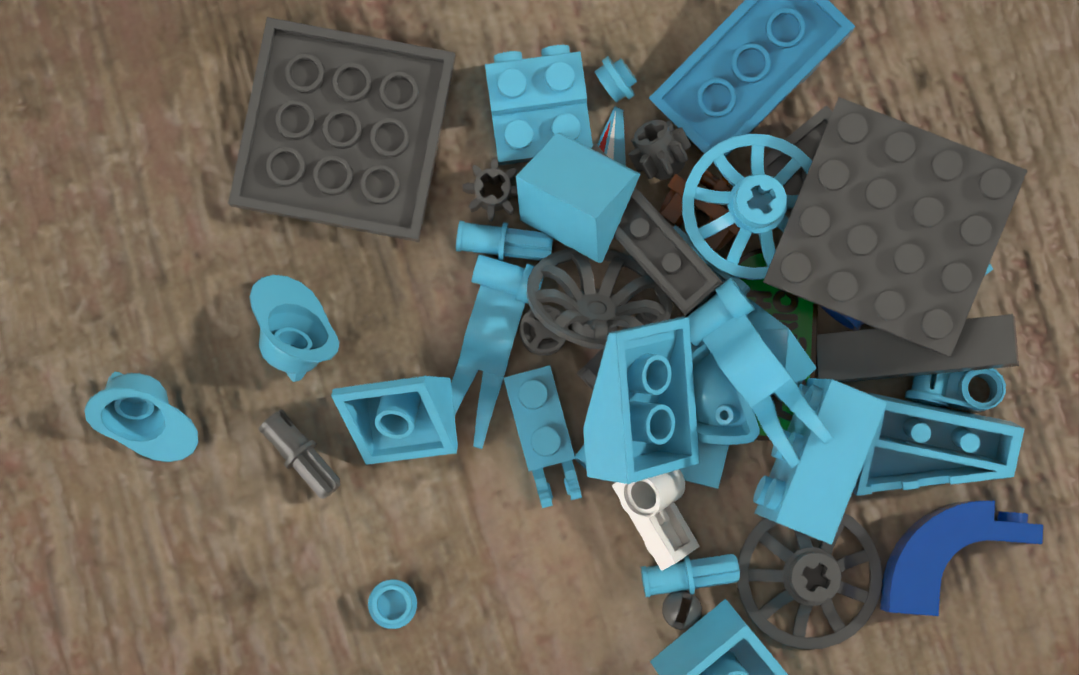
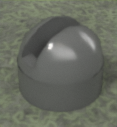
[662,590,702,630]

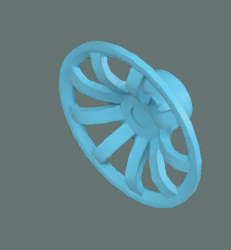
[682,134,812,280]

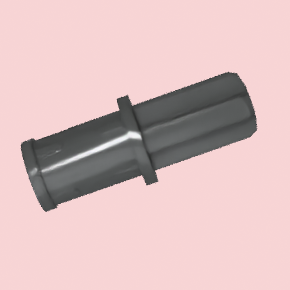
[259,409,341,499]

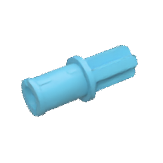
[456,220,553,261]
[641,554,740,597]

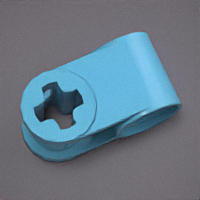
[905,369,1006,413]

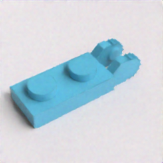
[503,365,582,508]

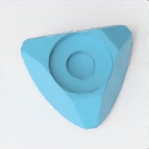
[691,342,760,445]

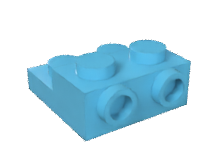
[485,45,593,166]

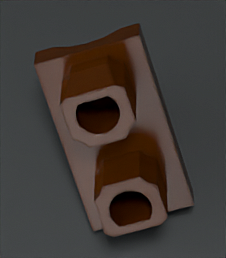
[659,170,740,253]

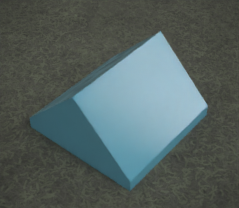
[516,133,640,263]
[331,376,458,465]

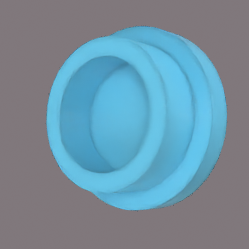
[595,56,637,103]
[368,579,417,629]

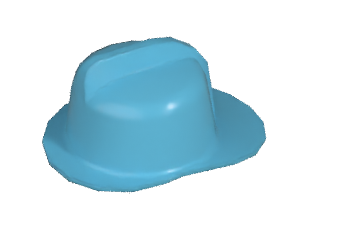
[249,275,340,382]
[84,372,199,462]

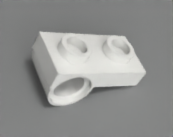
[612,469,700,571]

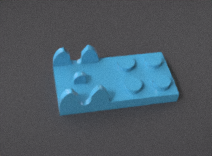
[649,0,855,157]

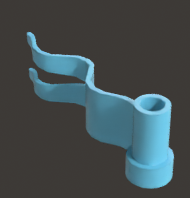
[451,254,544,449]
[687,278,834,468]

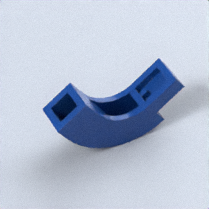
[880,501,1043,616]

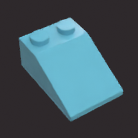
[583,317,700,484]
[650,599,788,675]

